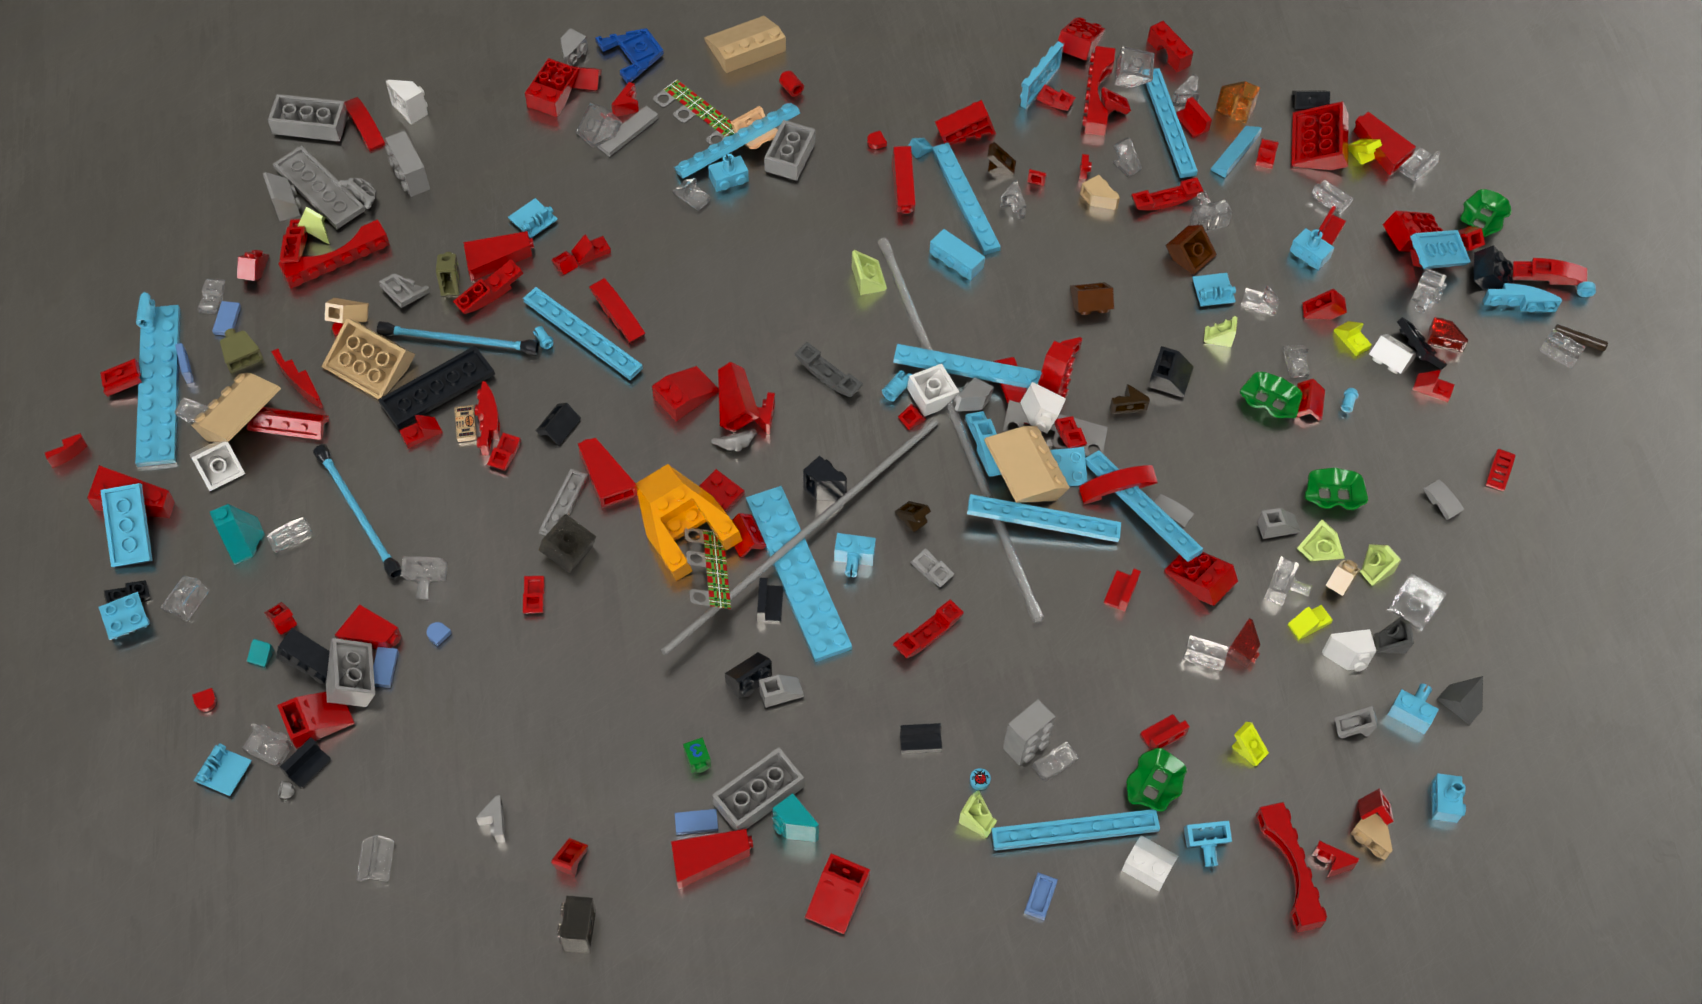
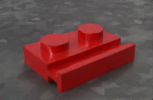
[100,358,142,397]

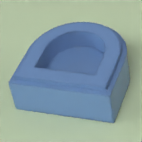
[427,622,452,647]

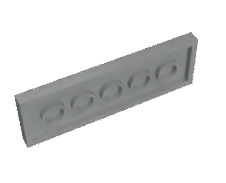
[273,145,366,229]

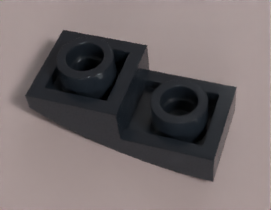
[104,580,150,604]

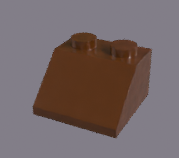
[1165,225,1217,275]
[1070,282,1114,315]

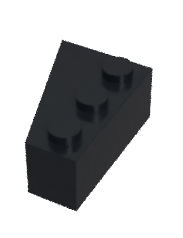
[276,627,330,684]

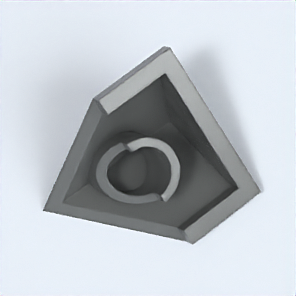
[1374,616,1414,653]
[1437,676,1483,725]

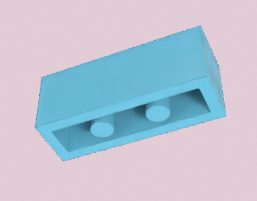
[929,229,985,281]

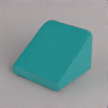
[247,639,275,668]

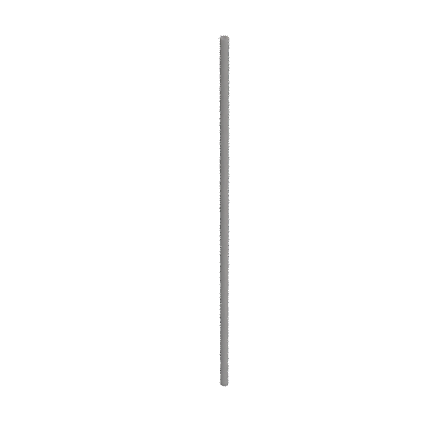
[661,418,939,656]

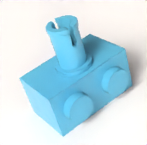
[708,154,749,192]
[1290,228,1335,270]
[834,533,876,577]
[1387,683,1439,734]
[1432,773,1466,823]
[1184,821,1232,867]

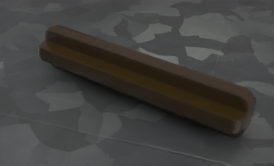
[1553,324,1608,352]

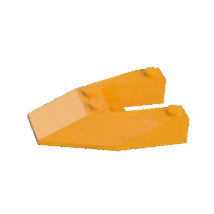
[635,464,742,581]

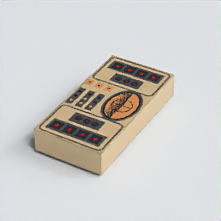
[455,405,477,442]

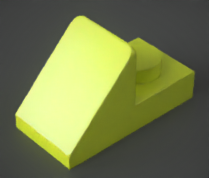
[1348,139,1382,164]
[1333,321,1372,356]
[1288,605,1333,640]
[1232,721,1269,766]

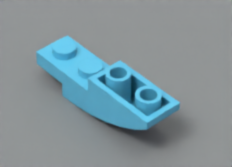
[1483,283,1562,312]
[965,411,1002,477]

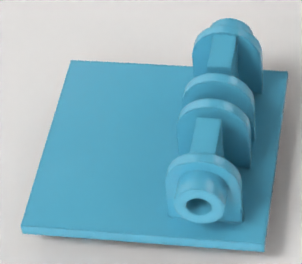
[508,198,558,238]
[1192,273,1236,306]
[1050,447,1088,486]
[99,592,150,640]
[194,743,252,796]

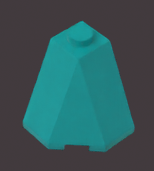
[210,504,265,565]

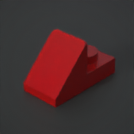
[611,82,639,117]
[1101,87,1131,115]
[1255,138,1279,169]
[571,234,611,266]
[1412,370,1455,402]
[754,392,775,434]
[399,415,443,448]
[264,602,297,635]
[551,838,588,876]
[1312,840,1359,878]

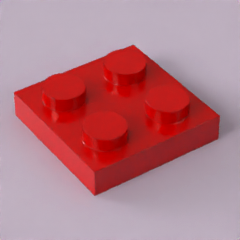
[699,469,745,512]

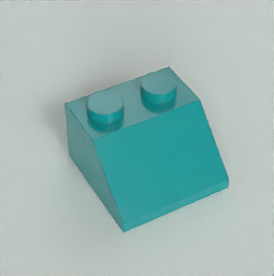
[772,793,819,842]

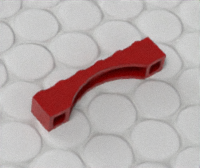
[1082,46,1116,136]
[278,219,390,289]
[1256,802,1327,933]

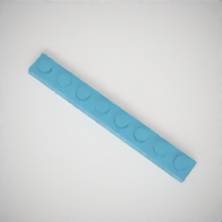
[1143,68,1198,178]
[674,103,801,179]
[932,143,1001,255]
[523,287,643,381]
[893,344,1042,388]
[1085,451,1203,562]
[967,494,1121,542]
[991,809,1160,851]

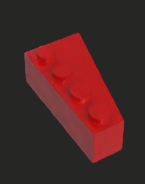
[1038,341,1076,398]
[87,465,175,519]

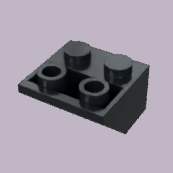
[1474,245,1513,290]
[1148,346,1194,398]
[803,455,847,501]
[725,652,772,699]

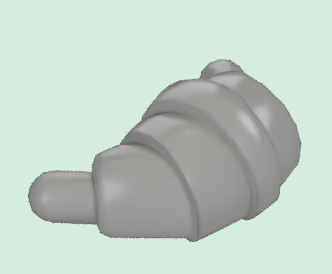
[338,178,377,209]
[711,429,757,452]

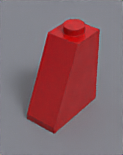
[335,604,401,650]

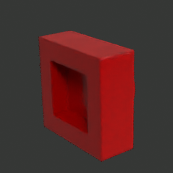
[1079,154,1092,179]

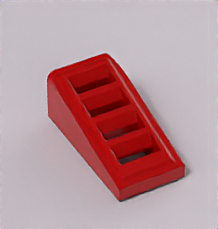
[1485,449,1516,492]

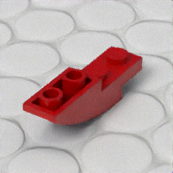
[1513,258,1587,285]
[453,259,524,314]
[475,381,500,456]

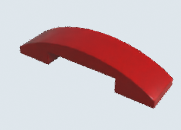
[345,97,386,151]
[1131,177,1204,210]
[1079,465,1158,505]
[893,599,964,659]

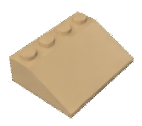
[704,16,786,73]
[321,318,415,399]
[191,373,281,442]
[984,426,1070,503]

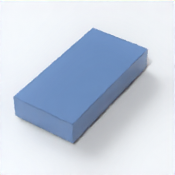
[212,301,241,336]
[175,343,194,384]
[373,647,399,688]
[675,809,718,835]
[1024,873,1058,920]

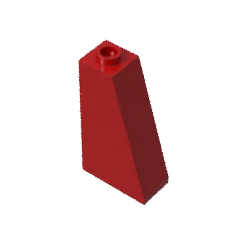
[1353,112,1416,175]
[892,146,915,214]
[463,231,534,281]
[718,362,759,432]
[578,437,638,508]
[671,829,754,889]

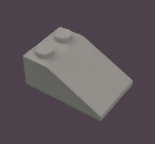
[326,638,375,707]

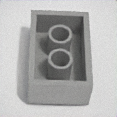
[764,120,815,181]
[384,131,430,197]
[1003,699,1056,766]

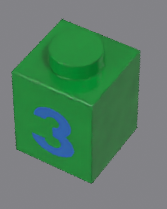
[683,737,711,773]

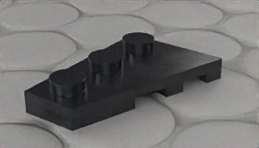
[1397,317,1447,369]

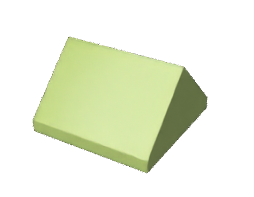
[852,250,887,295]

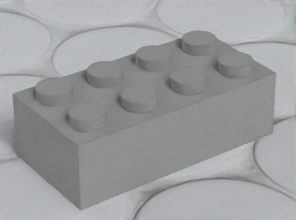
[268,94,348,141]
[712,747,804,831]

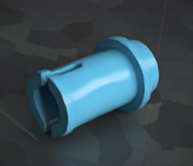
[533,326,553,349]
[1341,388,1359,413]

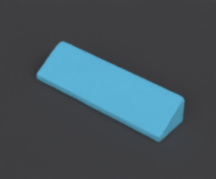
[1211,126,1262,178]

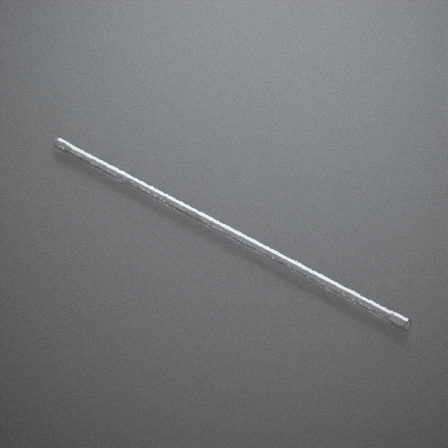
[878,238,1044,623]

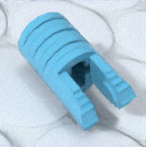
[136,292,156,328]
[882,370,912,401]

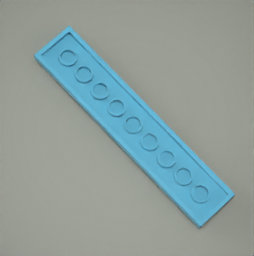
[135,305,180,467]
[746,486,852,662]

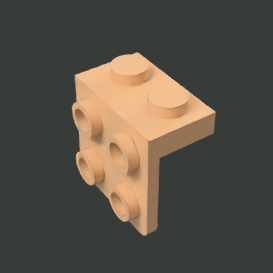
[730,106,778,149]

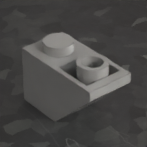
[560,28,588,66]
[954,377,994,412]
[1257,508,1300,539]
[759,674,804,708]

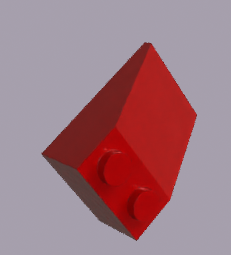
[652,366,719,422]

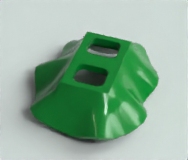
[1461,189,1512,237]
[1240,372,1303,418]
[1305,468,1368,510]
[1126,748,1187,812]

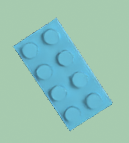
[1020,41,1064,109]
[1410,230,1471,269]
[100,483,153,568]

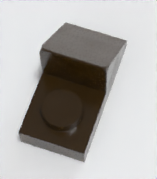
[987,142,1016,175]
[1110,384,1150,414]
[895,501,931,532]

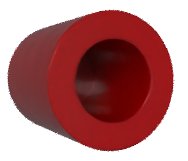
[779,71,804,97]

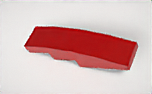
[280,219,308,263]
[589,278,645,344]
[271,349,323,409]

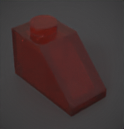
[1427,317,1468,353]
[1226,618,1261,668]

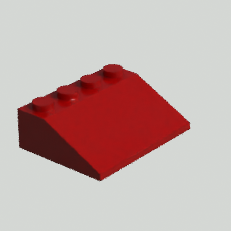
[1292,101,1349,170]

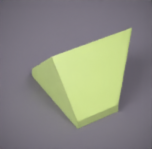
[298,207,330,245]
[1204,316,1238,347]
[1297,520,1345,561]
[1359,544,1401,586]
[959,790,997,838]

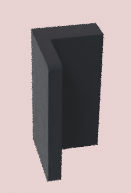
[1292,90,1330,109]
[535,403,581,445]
[757,578,783,623]
[900,723,942,754]
[280,737,331,789]

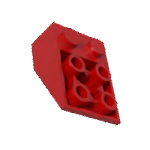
[1058,17,1105,60]
[525,58,579,117]
[1382,210,1443,252]
[1164,552,1238,606]
[277,692,355,749]
[805,853,870,934]

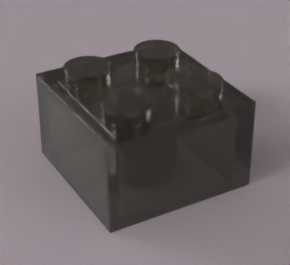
[539,514,597,573]
[557,896,596,953]

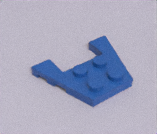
[595,28,664,84]

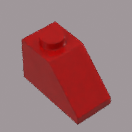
[1303,288,1347,320]

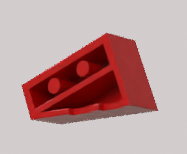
[935,100,996,145]

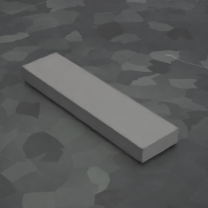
[597,105,659,157]
[539,469,589,540]

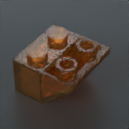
[1215,81,1260,124]

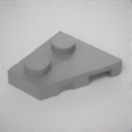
[379,273,430,308]

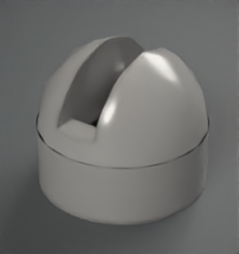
[278,781,295,798]

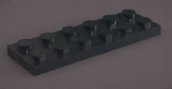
[378,346,495,429]

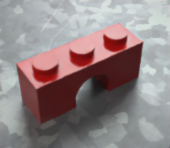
[1147,21,1194,73]

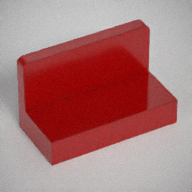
[572,66,602,90]
[1176,97,1212,138]
[1318,206,1346,245]
[1297,379,1325,420]
[732,513,766,557]
[1104,568,1141,612]
[1140,714,1190,750]
[1358,788,1394,826]

